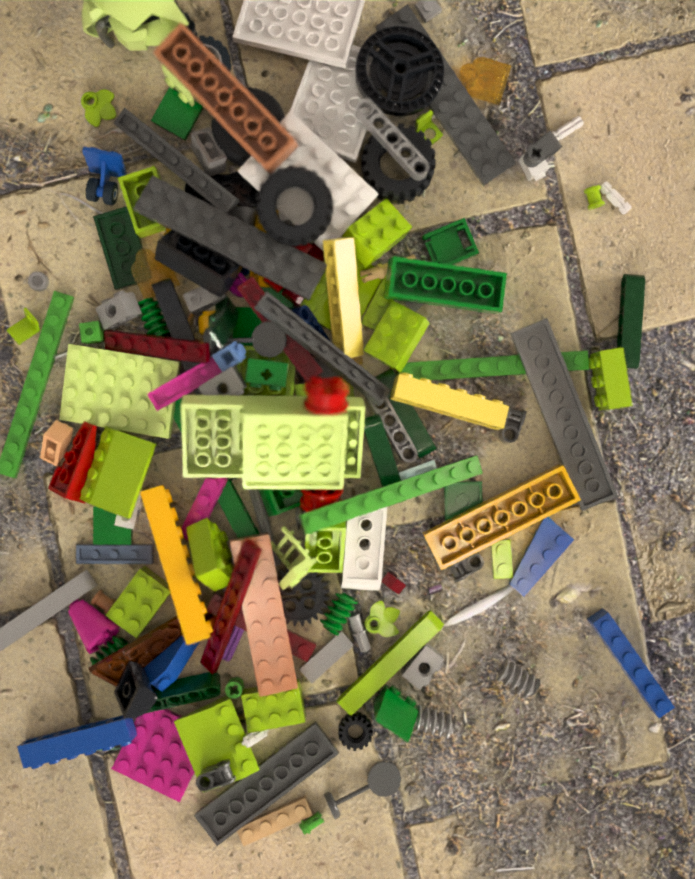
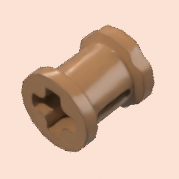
[91,590,116,614]

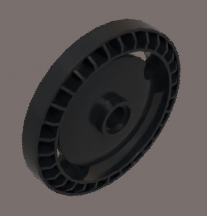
[355,26,444,116]

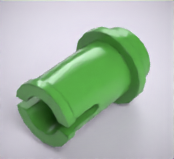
[299,811,325,834]

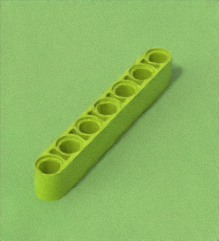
[336,610,444,716]

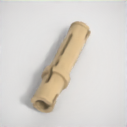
[360,254,416,283]

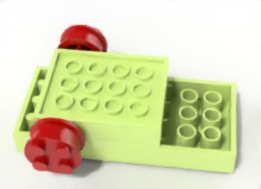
[181,376,365,513]

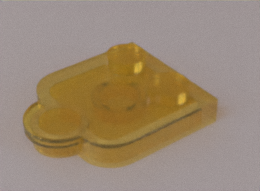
[459,57,511,105]
[131,248,180,299]

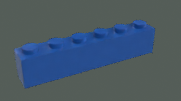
[587,608,675,718]
[17,715,137,769]

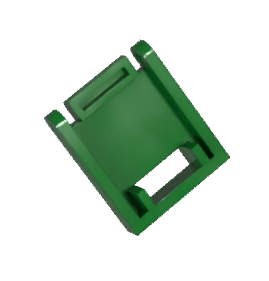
[422,218,479,265]

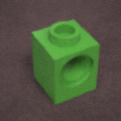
[79,321,105,345]

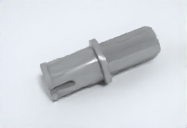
[348,613,371,652]

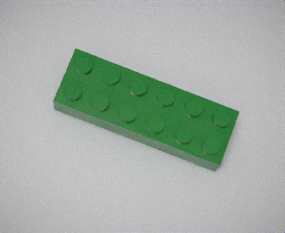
[384,256,507,314]

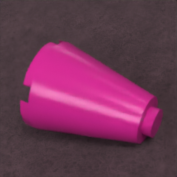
[68,599,120,654]

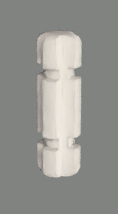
[552,116,584,141]
[600,181,631,214]
[242,729,269,748]

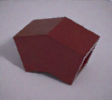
[381,572,406,595]

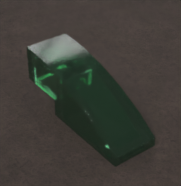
[208,297,239,348]

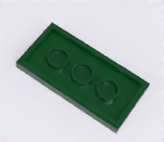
[93,206,153,291]

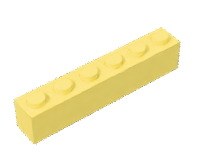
[323,237,364,358]
[390,373,509,430]

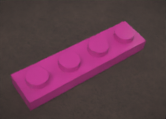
[147,357,222,411]
[181,478,228,541]

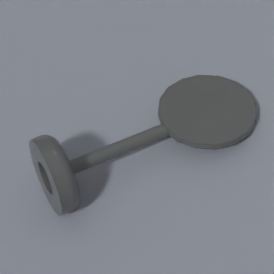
[204,322,287,357]
[324,761,401,819]

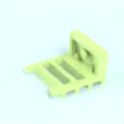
[271,526,317,590]

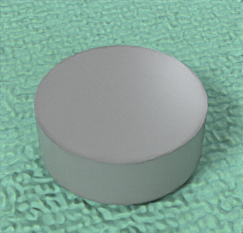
[28,271,49,292]

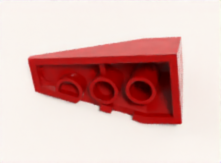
[48,421,97,504]

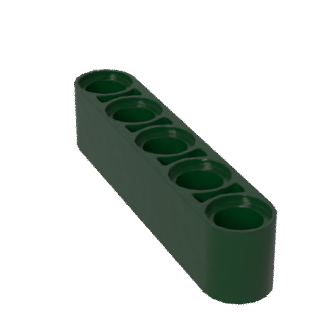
[617,274,645,369]
[375,368,437,459]
[364,414,406,506]
[145,672,221,714]

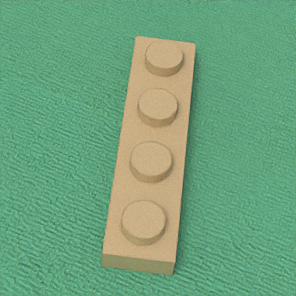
[237,795,313,846]

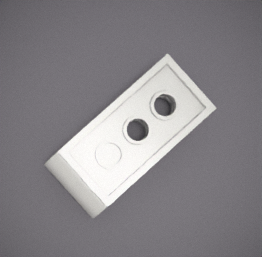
[340,507,387,591]

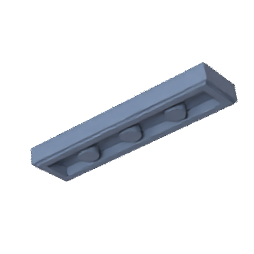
[76,544,154,564]

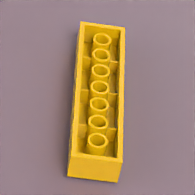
[422,464,581,570]
[140,485,213,645]

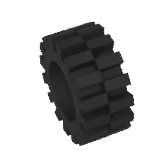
[338,712,373,751]

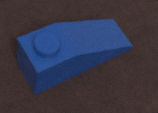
[144,635,200,691]

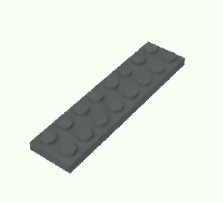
[194,721,339,846]

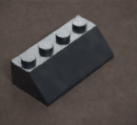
[154,230,243,298]

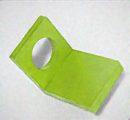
[415,110,443,146]
[7,307,40,345]

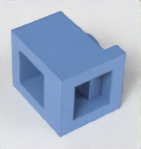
[212,341,246,372]

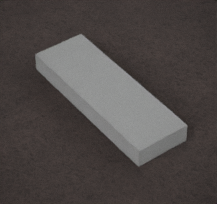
[299,630,354,683]

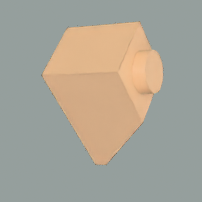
[40,420,73,467]

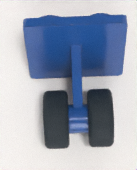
[82,147,128,206]

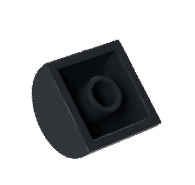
[114,661,157,719]

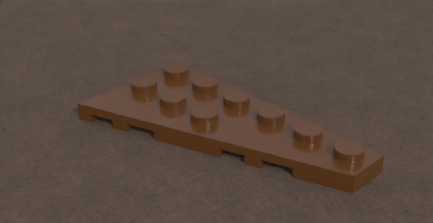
[88,611,212,687]

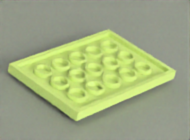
[59,344,181,439]

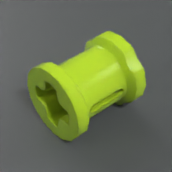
[584,185,605,210]

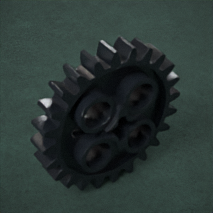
[277,567,330,626]

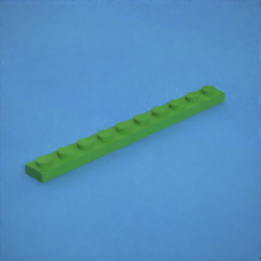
[0,291,75,478]
[397,350,589,381]
[299,455,483,534]

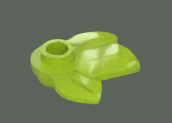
[81,89,117,127]
[364,600,400,637]

